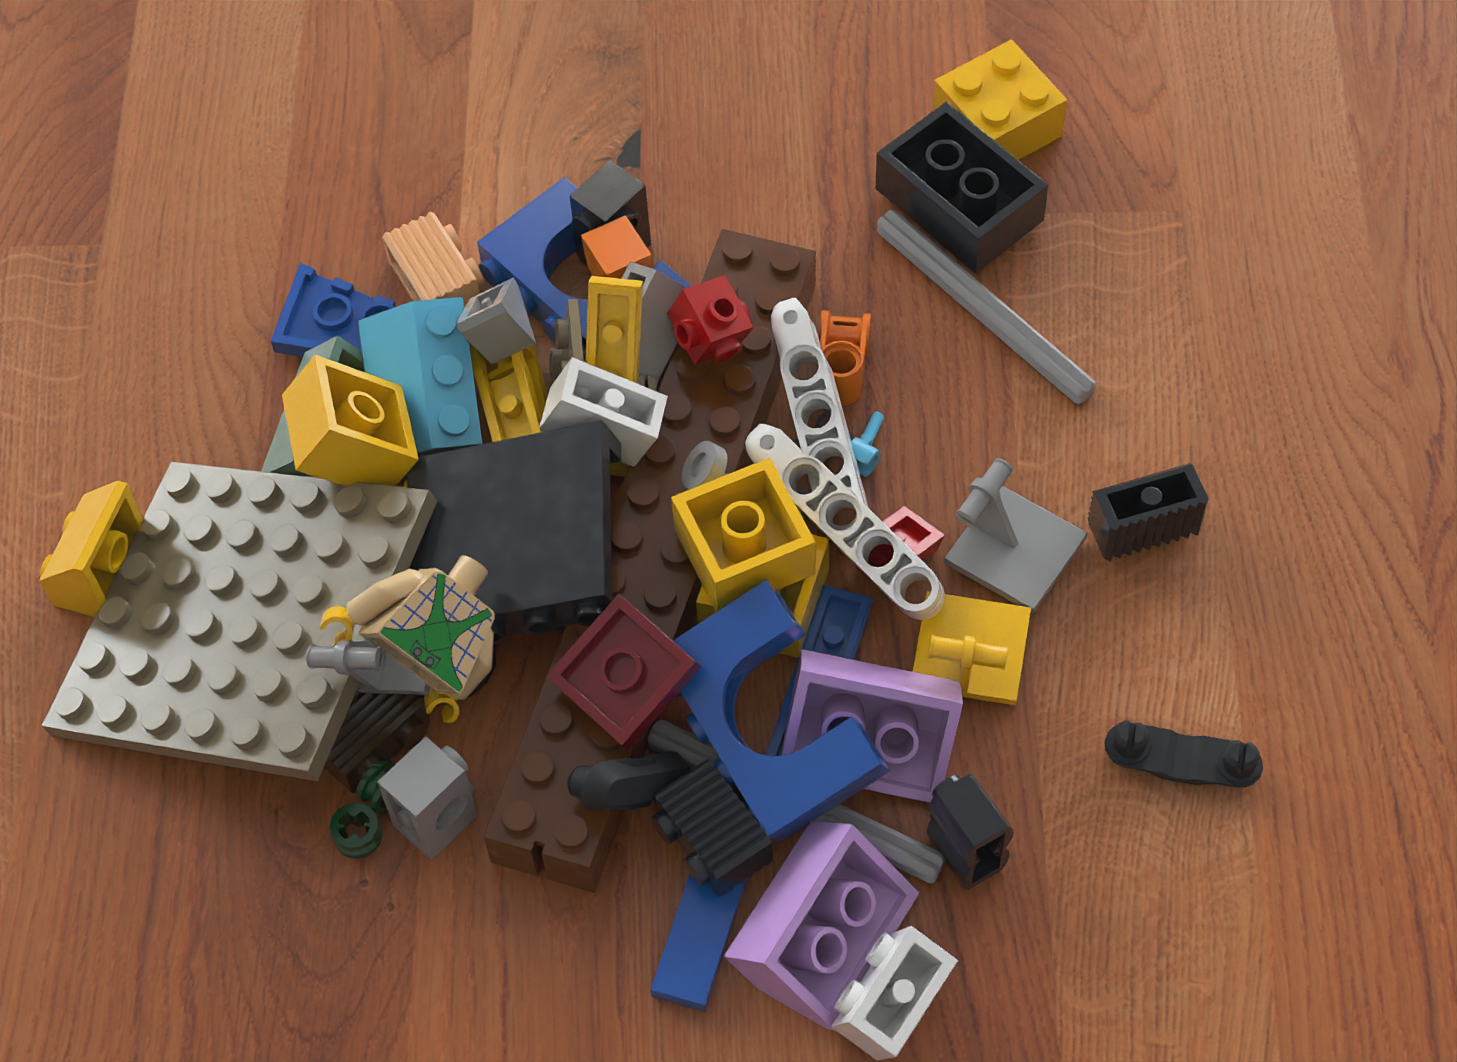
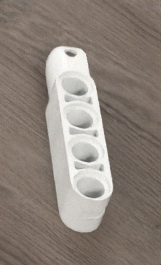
[771,298,869,531]
[745,424,945,620]

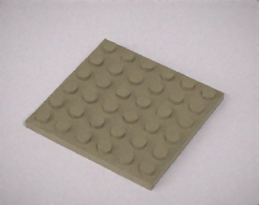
[42,462,437,781]

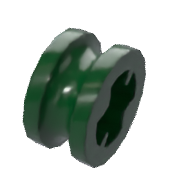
[356,759,395,814]
[329,802,383,859]

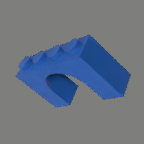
[477,177,691,363]
[673,580,890,843]

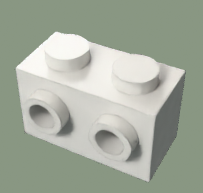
[539,357,668,467]
[831,926,958,1061]

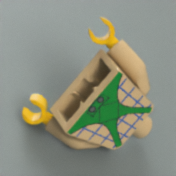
[320,555,495,723]

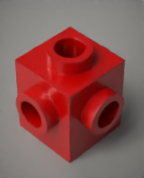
[667,275,754,365]

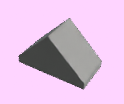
[456,277,536,364]

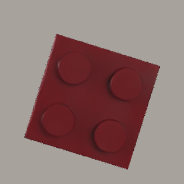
[546,594,702,750]

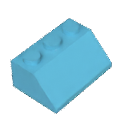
[358,297,482,457]

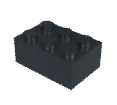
[875,101,1049,274]

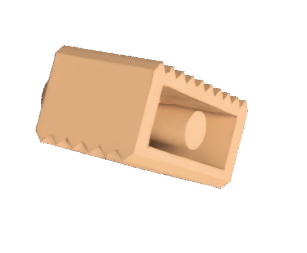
[382,212,484,308]

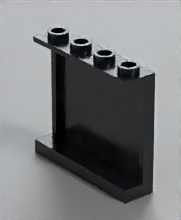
[407,420,622,644]

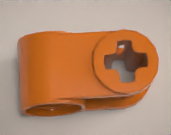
[818,310,871,406]

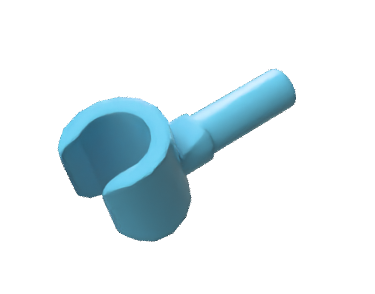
[851,411,884,477]

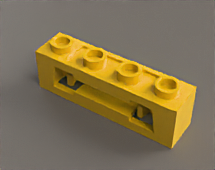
[469,343,548,442]

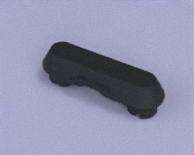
[1105,720,1263,788]
[567,751,691,812]

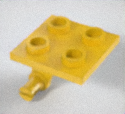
[912,591,1031,706]

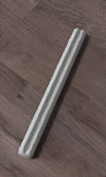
[877,210,1096,404]
[647,720,945,883]

